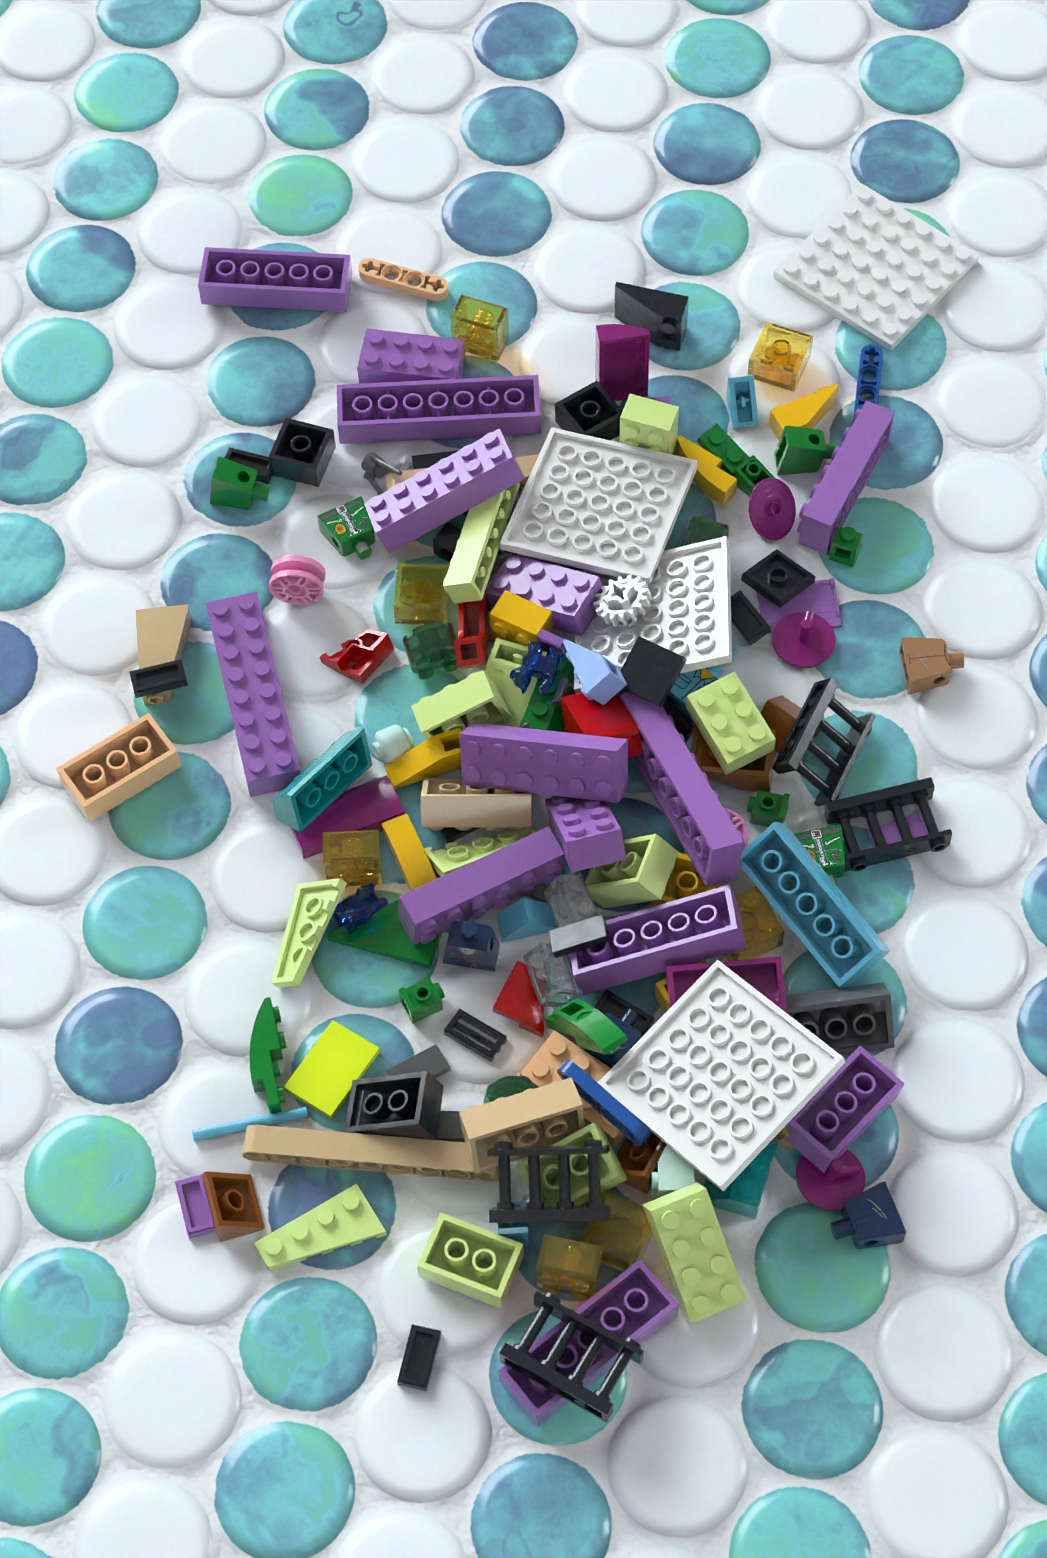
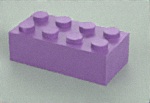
[357,328,466,384]
[485,553,602,636]
[545,795,626,872]
[780,1046,905,1173]

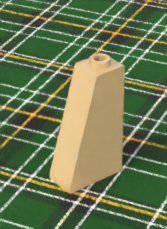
[135,604,192,705]

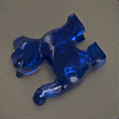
[510,641,562,697]
[333,883,388,935]

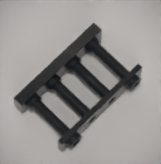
[772,678,876,807]
[824,777,952,872]
[487,1140,612,1223]
[499,1291,644,1423]

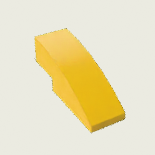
[676,435,737,507]
[382,813,437,891]

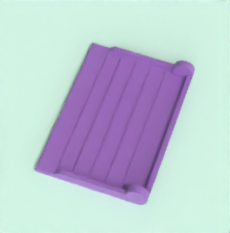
[756,578,842,634]

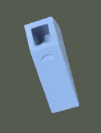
[563,639,627,705]

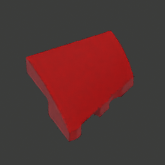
[319,629,395,683]
[493,960,544,1037]

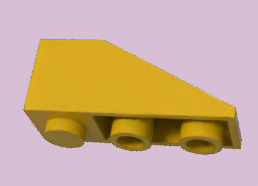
[769,383,839,440]
[384,728,462,789]

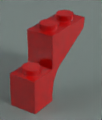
[454,592,492,669]

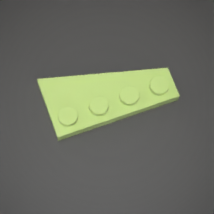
[254,1184,387,1271]

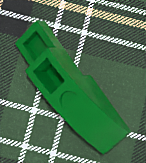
[697,423,775,497]
[249,997,287,1114]
[544,999,628,1055]

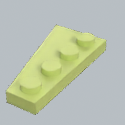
[424,825,538,877]
[271,878,347,988]

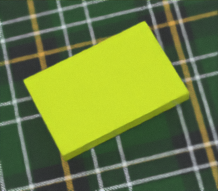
[284,1020,380,1120]

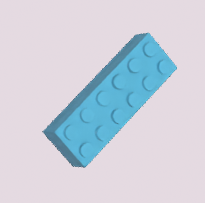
[740,822,890,988]

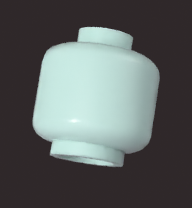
[371,724,414,763]

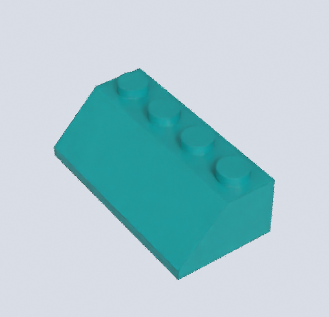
[271,726,373,833]
[704,1130,782,1219]

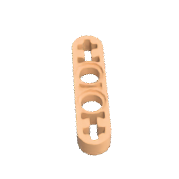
[358,258,449,302]

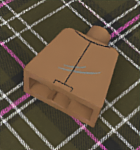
[899,637,964,694]

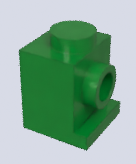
[829,526,863,567]
[747,790,790,827]
[399,977,445,1024]

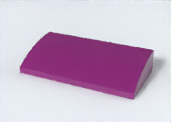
[595,324,650,401]
[291,776,405,859]
[665,956,788,1013]

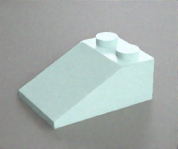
[651,1145,694,1200]

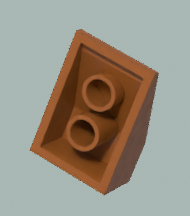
[690,724,777,792]

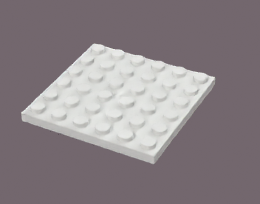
[773,184,979,351]
[500,427,698,585]
[574,536,732,694]
[598,960,845,1191]

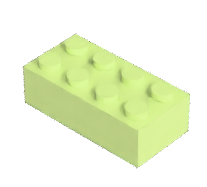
[643,1182,747,1323]

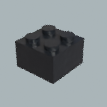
[555,381,622,440]
[268,418,336,487]

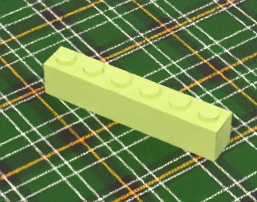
[443,482,520,603]

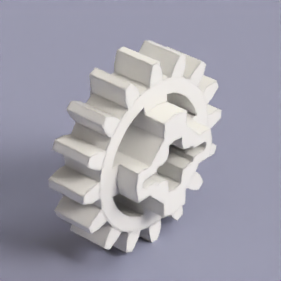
[593,574,652,627]

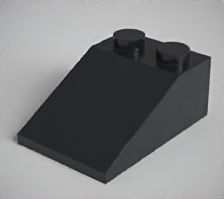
[614,282,689,351]
[344,1071,444,1140]

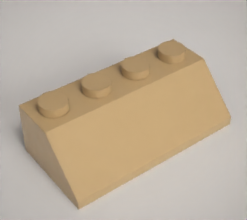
[421,778,532,830]
[459,1077,585,1173]

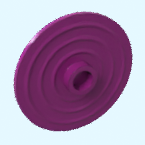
[748,478,796,540]
[772,611,836,668]
[796,1149,866,1211]

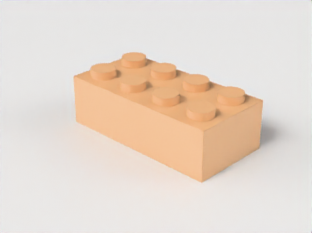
[56,713,182,823]
[520,1030,625,1150]

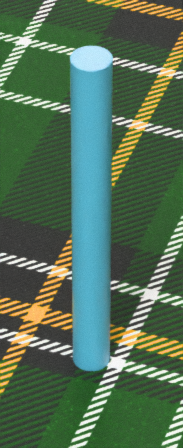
[192,1107,308,1142]

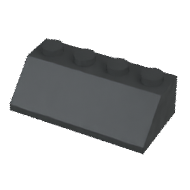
[786,982,895,1055]

